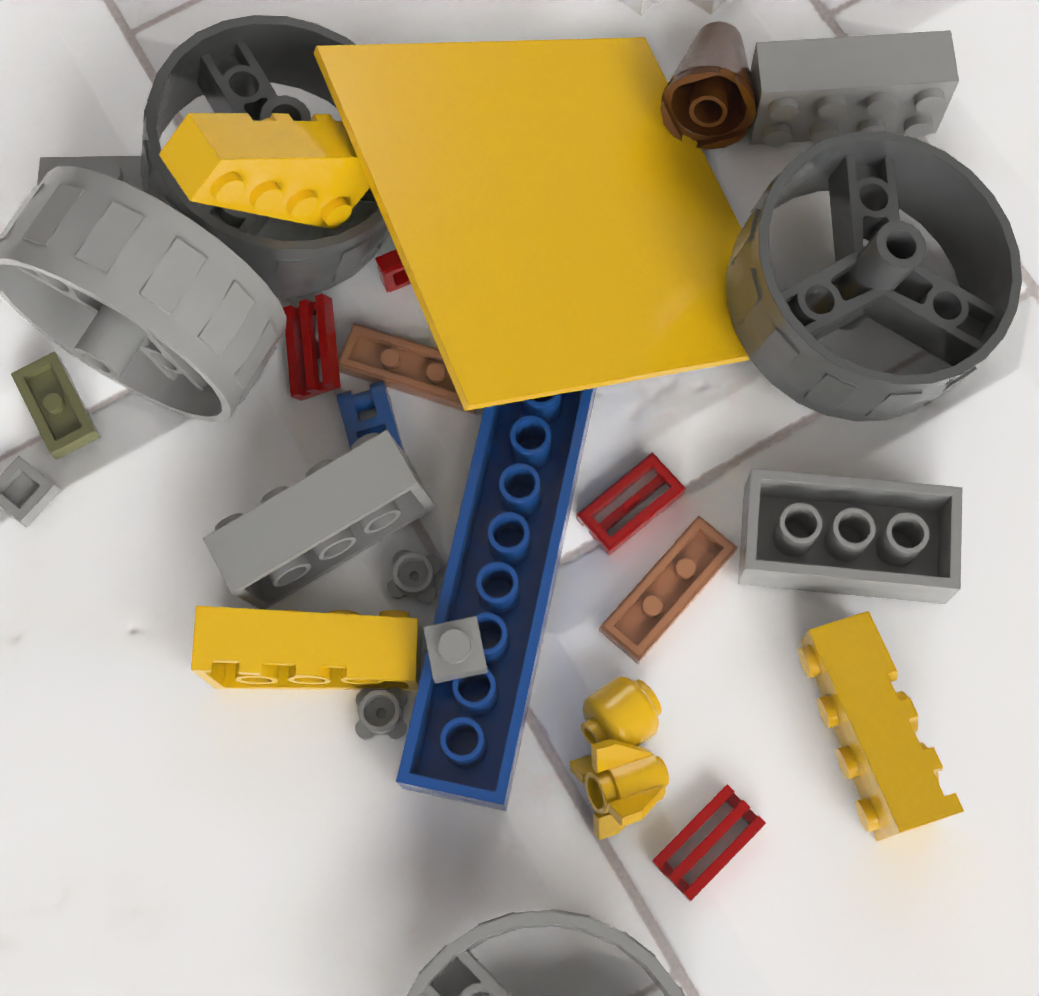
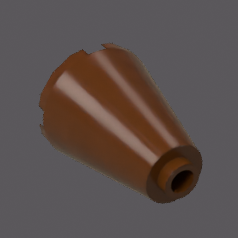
[660,21,757,150]

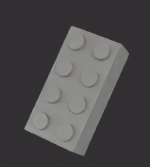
[749,30,959,147]
[202,430,437,609]
[738,468,963,604]

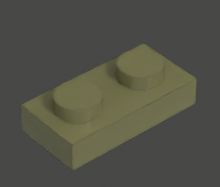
[11,351,101,460]

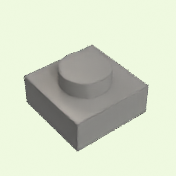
[0,456,61,528]
[423,616,488,684]

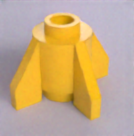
[569,739,669,840]

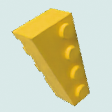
[159,113,370,230]
[191,606,423,690]
[798,611,964,842]

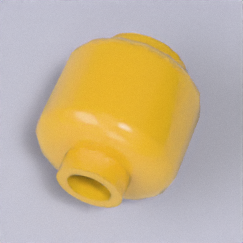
[580,676,662,746]

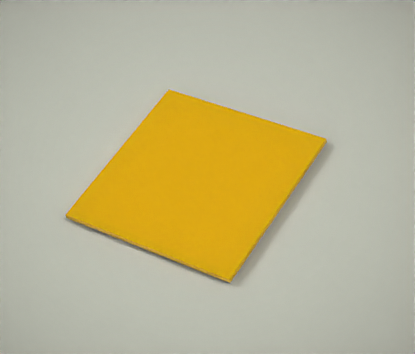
[313,37,750,411]

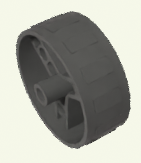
[140,15,389,297]
[726,131,1022,422]

